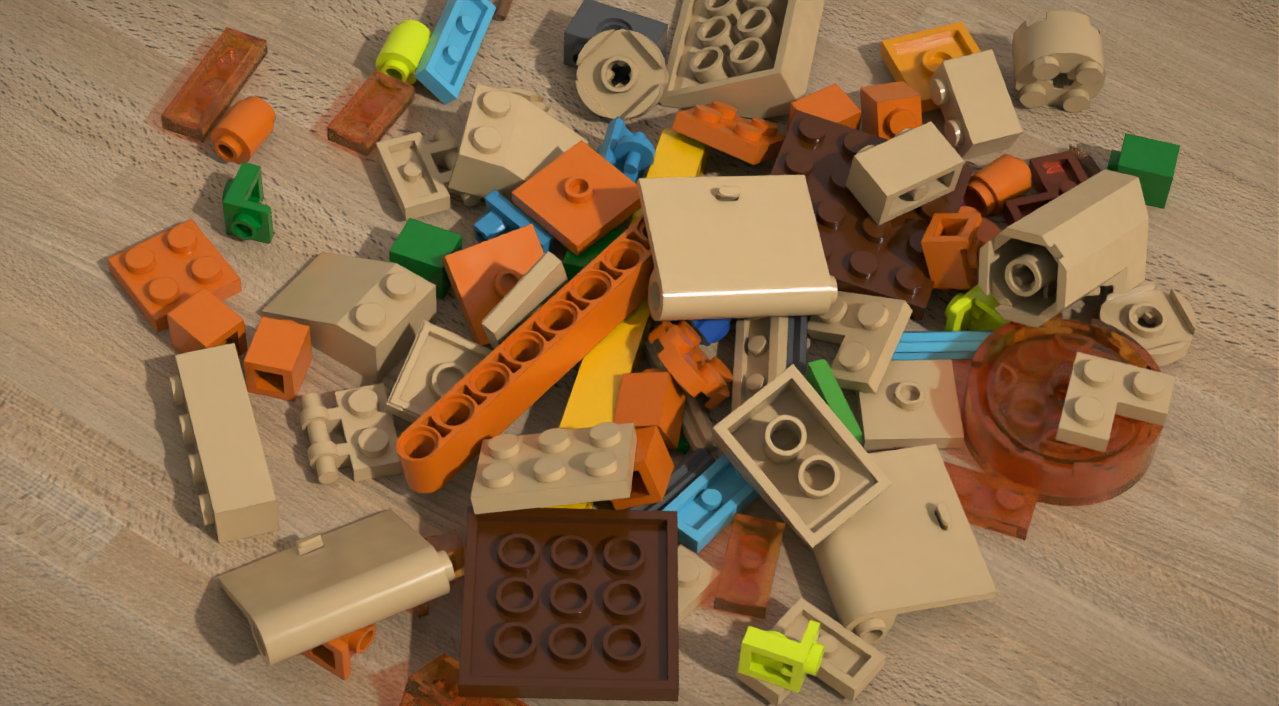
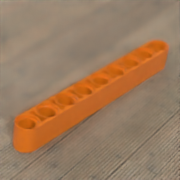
[395,215,654,493]

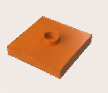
[511,140,641,256]
[441,224,544,346]

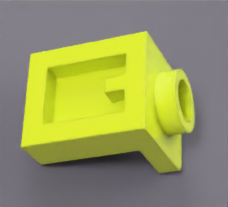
[738,620,826,693]

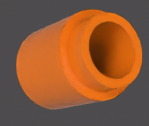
[211,96,276,164]
[963,154,1032,217]

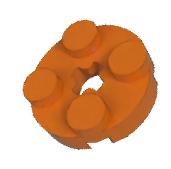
[648,320,734,409]

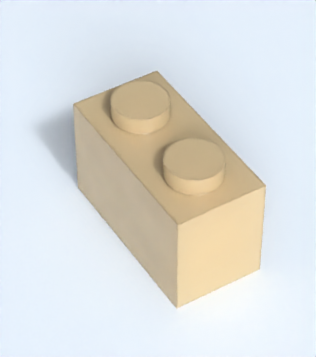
[929,49,1023,160]
[846,121,964,226]

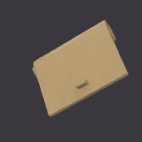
[637,175,838,321]
[812,444,998,645]
[217,509,455,666]

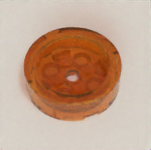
[960,312,1164,506]

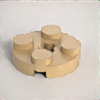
[575,29,669,121]
[1097,280,1196,367]

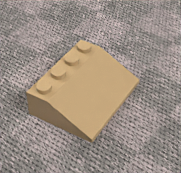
[659,0,825,119]

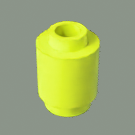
[375,20,432,86]

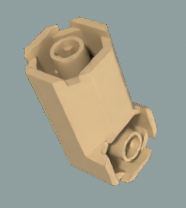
[978,169,1149,328]

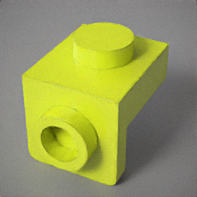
[944,284,1023,355]

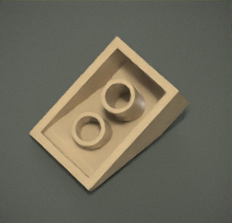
[448,83,598,206]
[262,252,437,384]
[712,364,893,550]

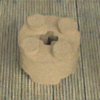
[1012,11,1106,113]

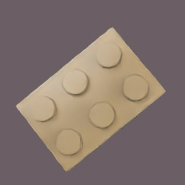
[470,422,637,514]

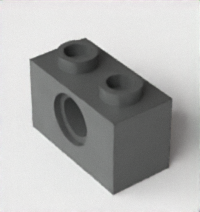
[564,0,668,84]

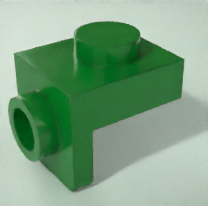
[222,162,274,244]

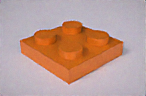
[671,100,785,165]
[108,218,242,333]

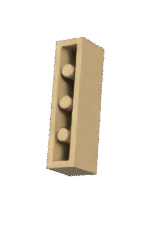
[169,343,280,543]

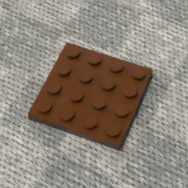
[770,110,973,320]
[458,506,679,702]

